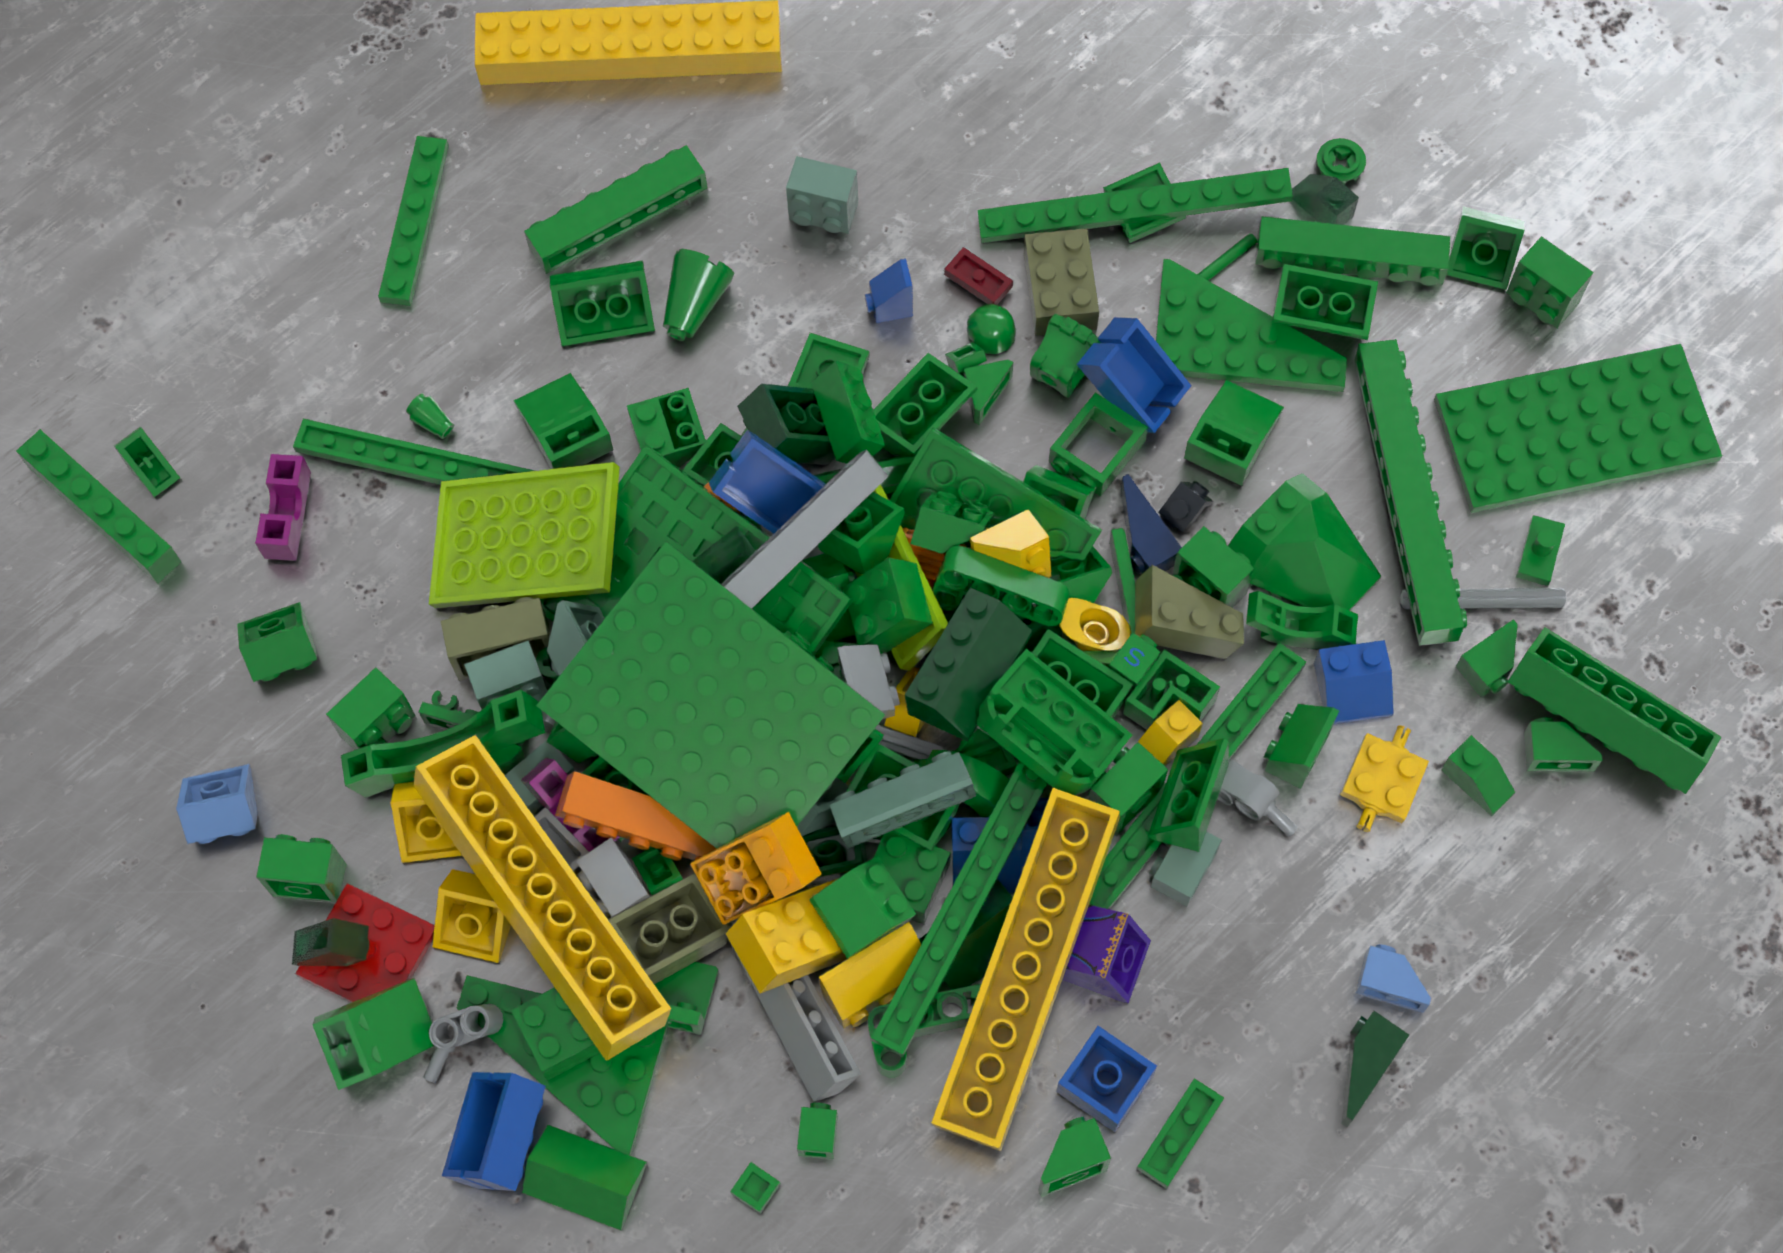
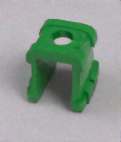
[1030,313,1101,398]

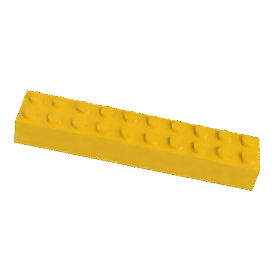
[475,0,782,85]
[413,735,671,1061]
[931,788,1120,1151]

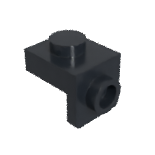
[1158,480,1214,532]

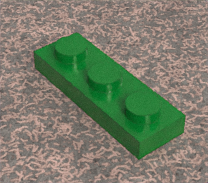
[1137,1078,1224,1189]

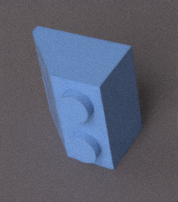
[176,764,257,844]

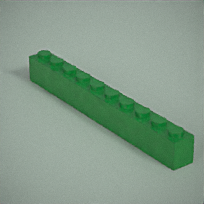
[1354,339,1467,646]

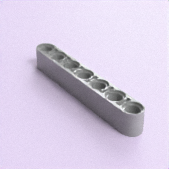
[722,450,888,608]

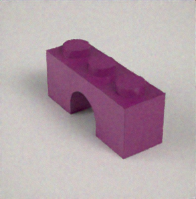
[255,454,311,561]
[521,758,620,852]

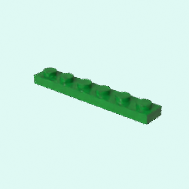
[378,136,449,306]

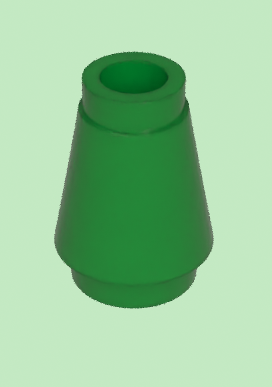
[406,393,455,439]

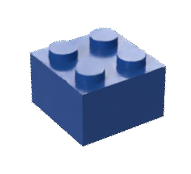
[1056,1026,1157,1132]

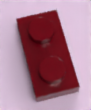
[944,247,1013,305]

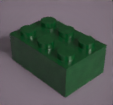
[737,383,835,465]

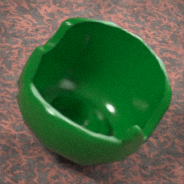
[966,304,1016,354]

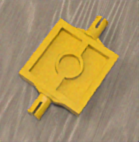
[1340,725,1429,832]

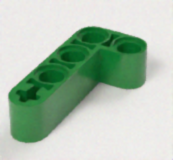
[932,546,1070,626]
[868,983,982,1078]

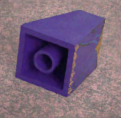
[1062,905,1151,1004]

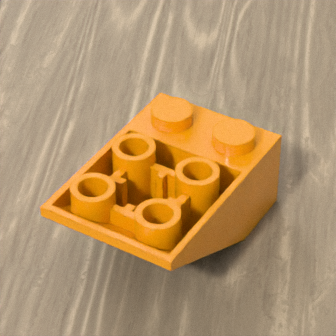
[690,812,822,925]

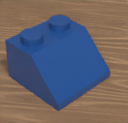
[1313,640,1394,724]
[952,817,1022,895]

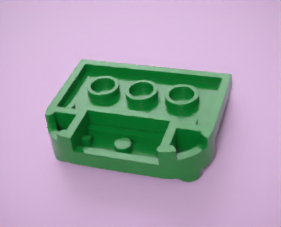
[977,649,1133,795]

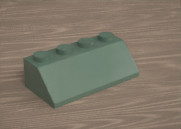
[830,751,976,849]

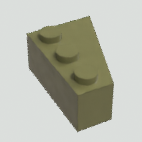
[1135,565,1244,659]

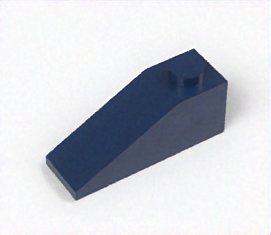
[1120,474,1182,575]

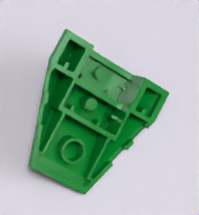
[1228,473,1381,610]

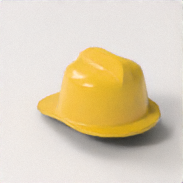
[1059,598,1131,651]

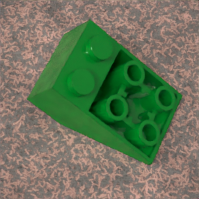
[513,373,614,469]
[1184,380,1284,486]
[312,978,435,1090]

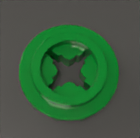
[1316,138,1366,184]

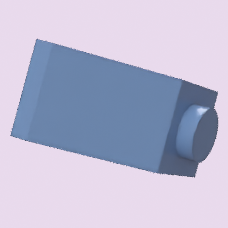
[1355,944,1431,1013]

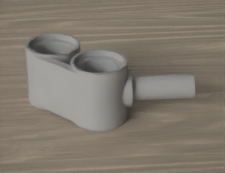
[1217,760,1297,837]
[423,1003,503,1083]

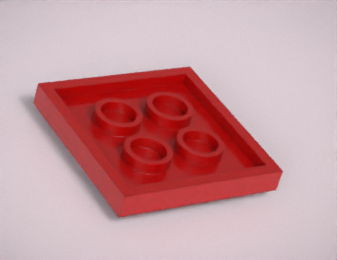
[295,883,435,1003]

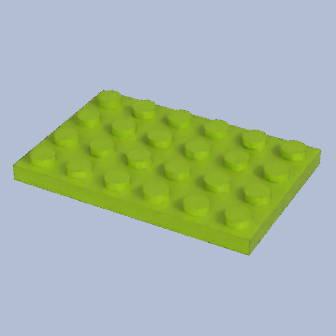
[429,462,620,608]

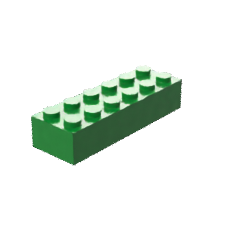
[1508,627,1721,794]

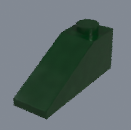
[1341,1011,1409,1127]

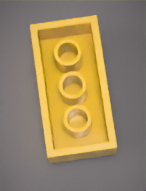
[726,878,851,994]

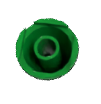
[663,248,735,341]

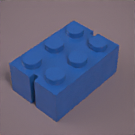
[1077,317,1192,433]
[709,430,826,534]
[442,1072,546,1191]

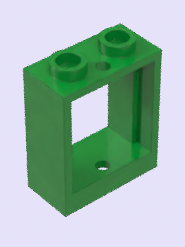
[1049,392,1148,497]

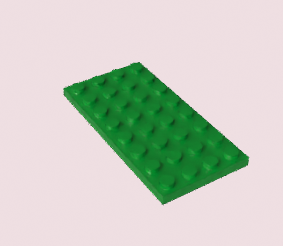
[1434,344,1723,513]

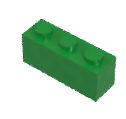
[811,361,885,464]

